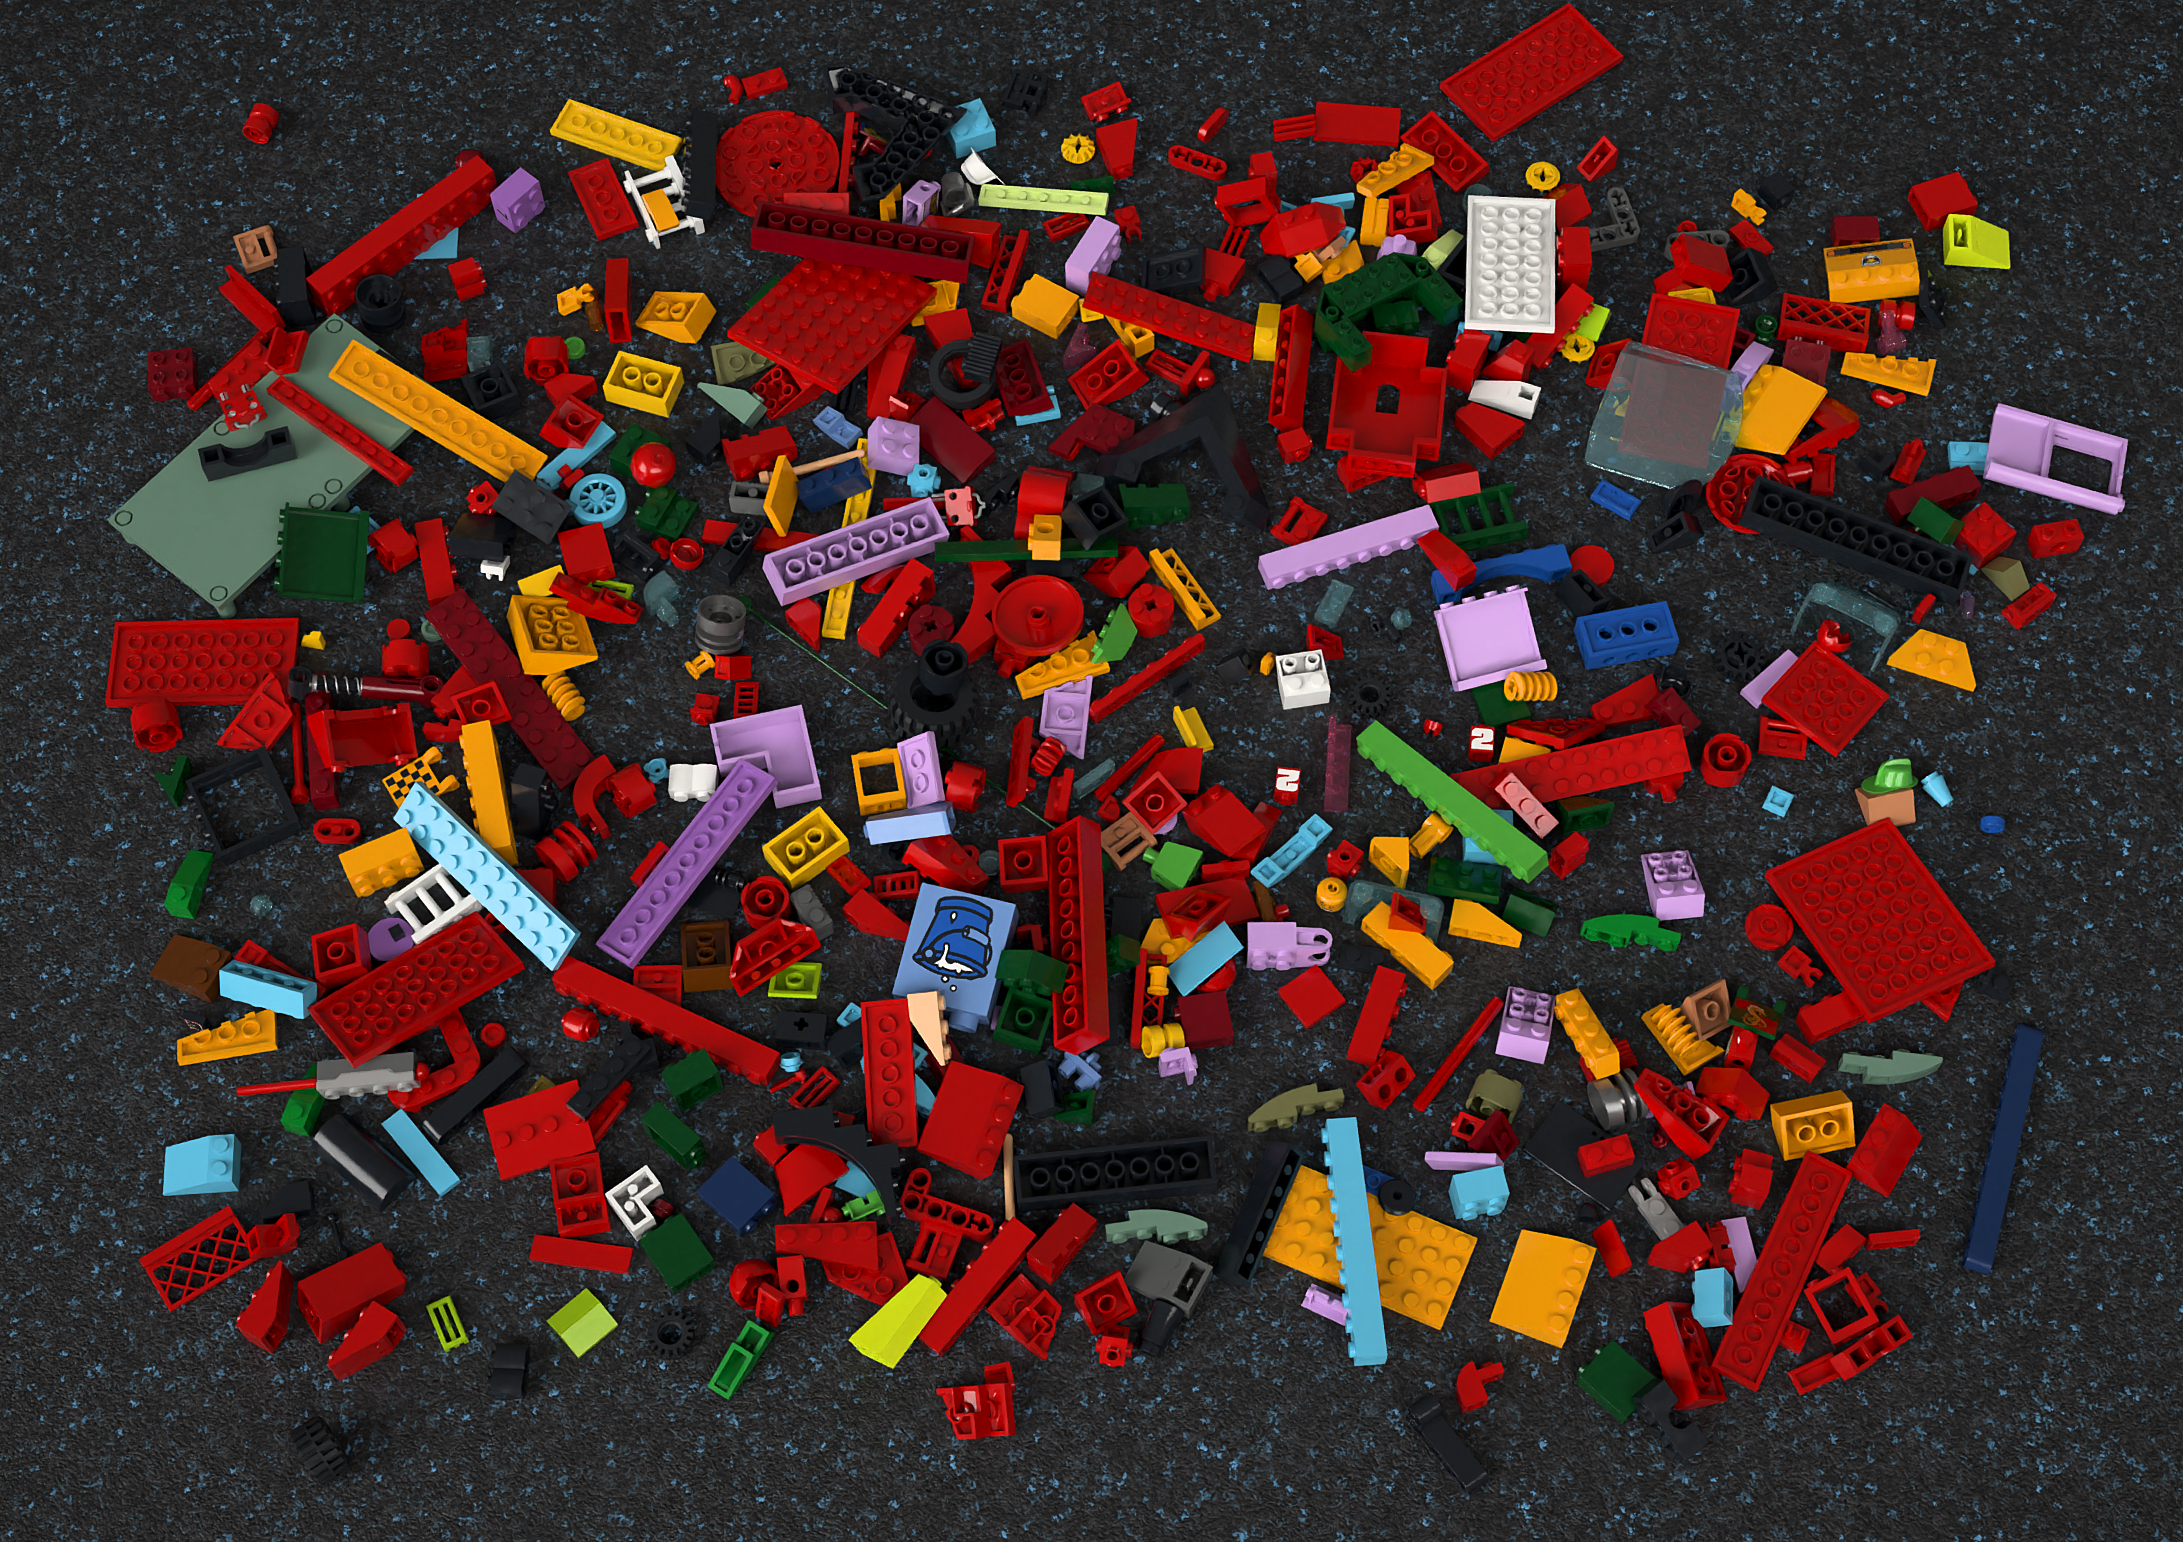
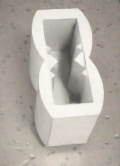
[668,764,719,802]

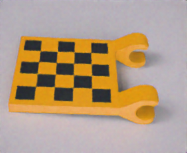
[382,747,460,808]

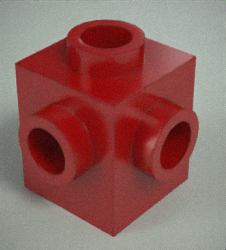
[466,480,499,517]
[1326,839,1364,883]
[1656,1157,1701,1200]
[1095,1323,1133,1367]

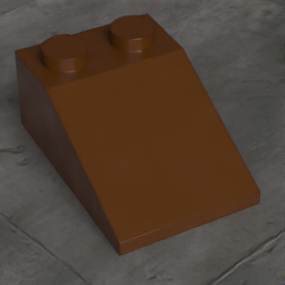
[681,920,733,993]
[149,934,234,1004]

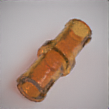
[585,288,604,331]
[1252,880,1278,922]

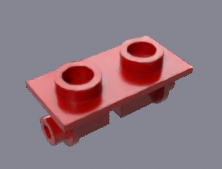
[1890,439,1927,485]
[1704,1222,1737,1273]

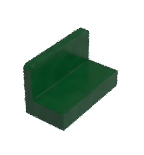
[1502,887,1560,937]

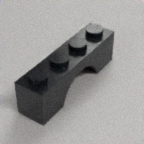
[198,426,298,482]

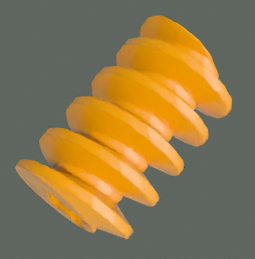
[541,670,586,721]
[1504,671,1557,701]
[1651,1005,1703,1060]

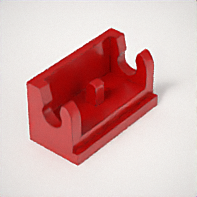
[2001,582,2057,631]

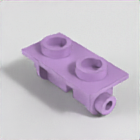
[1301,1284,1348,1326]

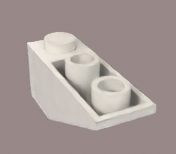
[1468,380,1541,420]

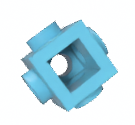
[907,464,941,497]

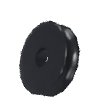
[1378,1179,1416,1216]

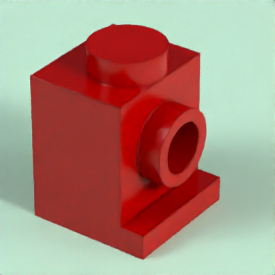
[1450,1111,1485,1142]

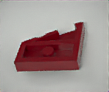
[1467,1109,1520,1160]

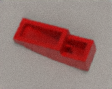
[1232,802,1282,866]

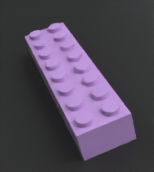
[763,497,950,606]

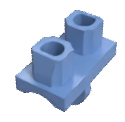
[1058,1051,1102,1092]

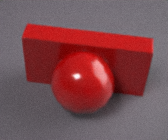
[1180,350,1215,397]
[808,1187,843,1224]

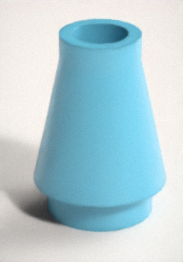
[1921,771,1954,807]

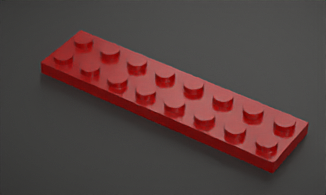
[1082,271,1256,363]

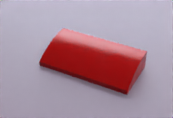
[1400,110,1490,193]

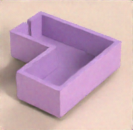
[710,705,822,809]

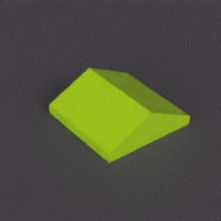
[768,962,822,999]
[547,1288,618,1358]

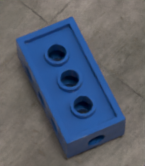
[1574,601,1679,670]

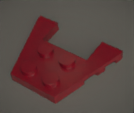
[1048,403,1135,459]

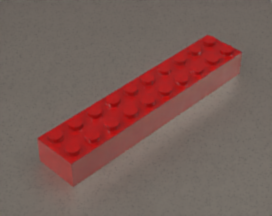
[306,155,498,317]
[1047,815,1110,1056]

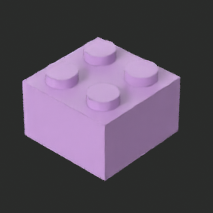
[867,416,919,477]

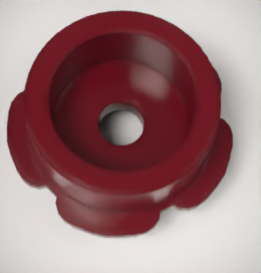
[651,1198,674,1220]

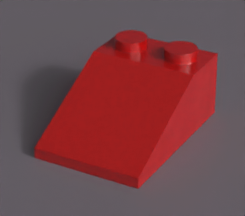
[1067,339,1150,410]
[1181,783,1266,857]

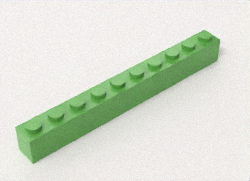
[1356,720,1549,883]

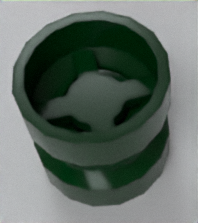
[1752,315,1777,345]

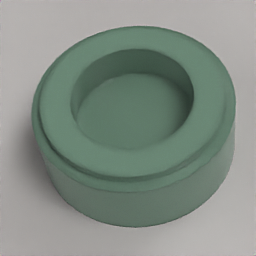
[421,620,442,642]

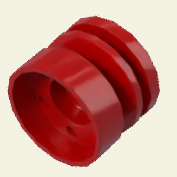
[534,820,598,884]

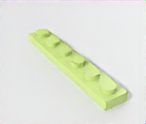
[978,184,1109,215]

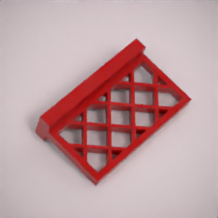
[1776,293,1871,353]
[139,1206,261,1313]

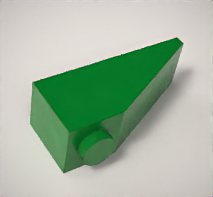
[164,850,214,919]
[280,1063,325,1137]

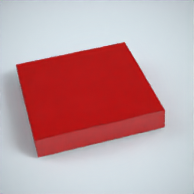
[1277,964,1346,1030]

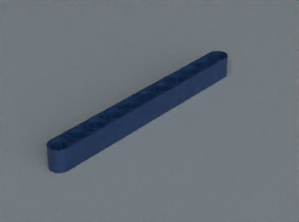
[1962,1023,2044,1275]

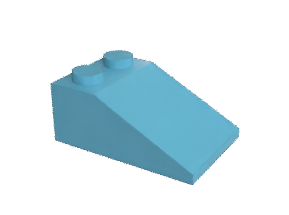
[163,1134,241,1196]

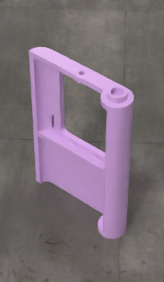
[1983,403,2128,515]

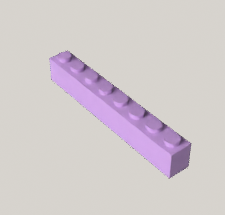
[1258,505,1439,590]

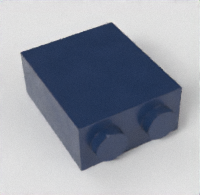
[697,1156,777,1237]

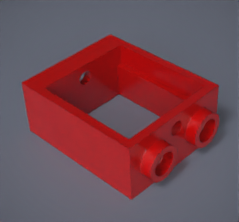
[1214,176,1281,228]
[1803,1266,1881,1348]

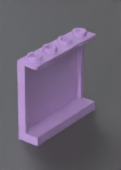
[1434,585,1547,692]

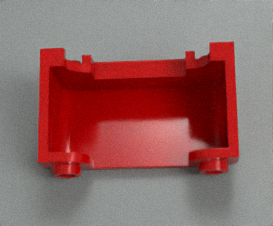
[307,702,418,773]

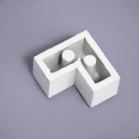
[605,1165,664,1241]

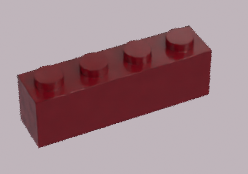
[1884,465,1982,527]

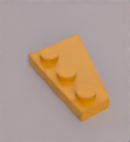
[1641,1003,1725,1076]

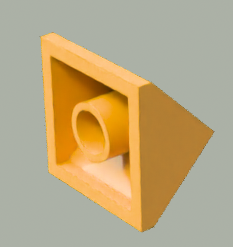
[1368,837,1409,891]

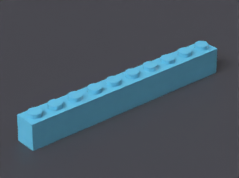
[1321,1117,1388,1366]

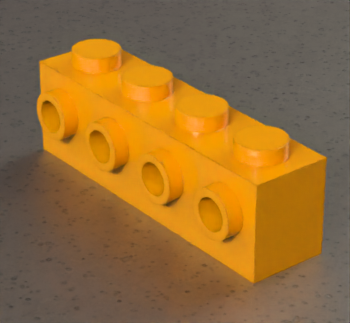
[1554,988,1620,1080]

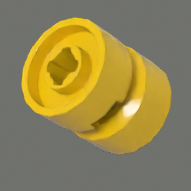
[1141,1022,1185,1058]

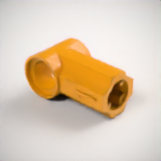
[1409,812,1453,859]

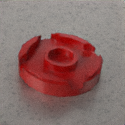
[1570,545,1614,587]
[1744,904,1794,951]

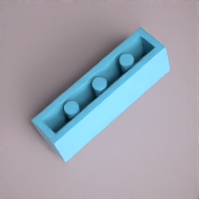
[219,960,317,1019]

